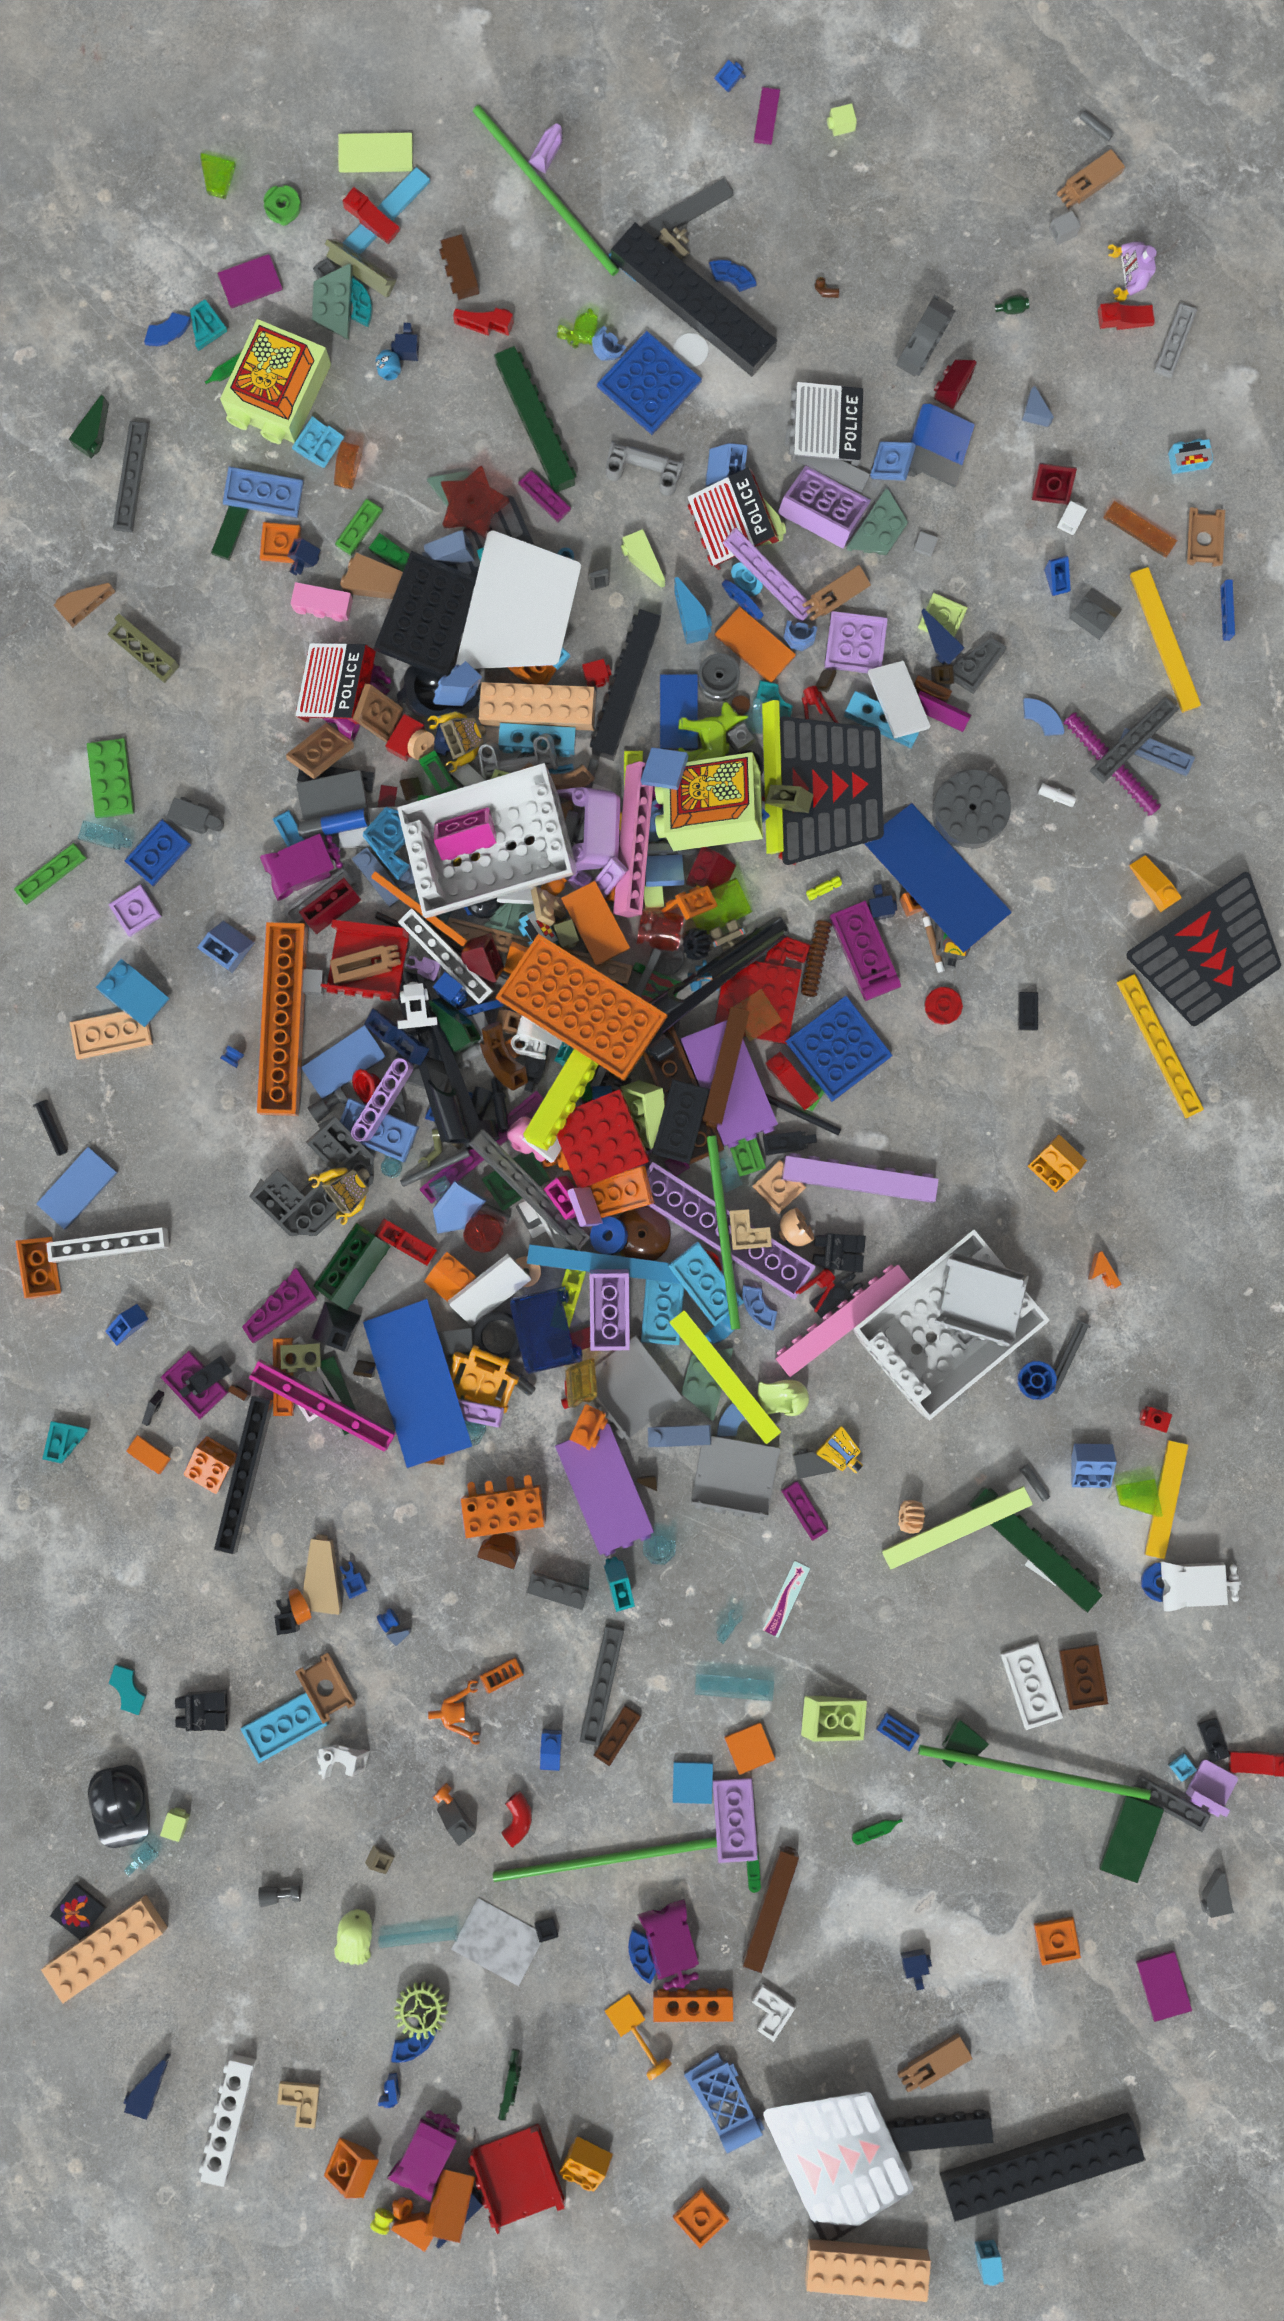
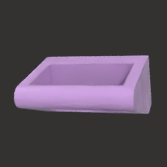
[529,124,562,173]

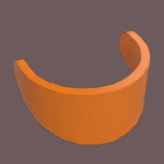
[289,1588,311,1625]

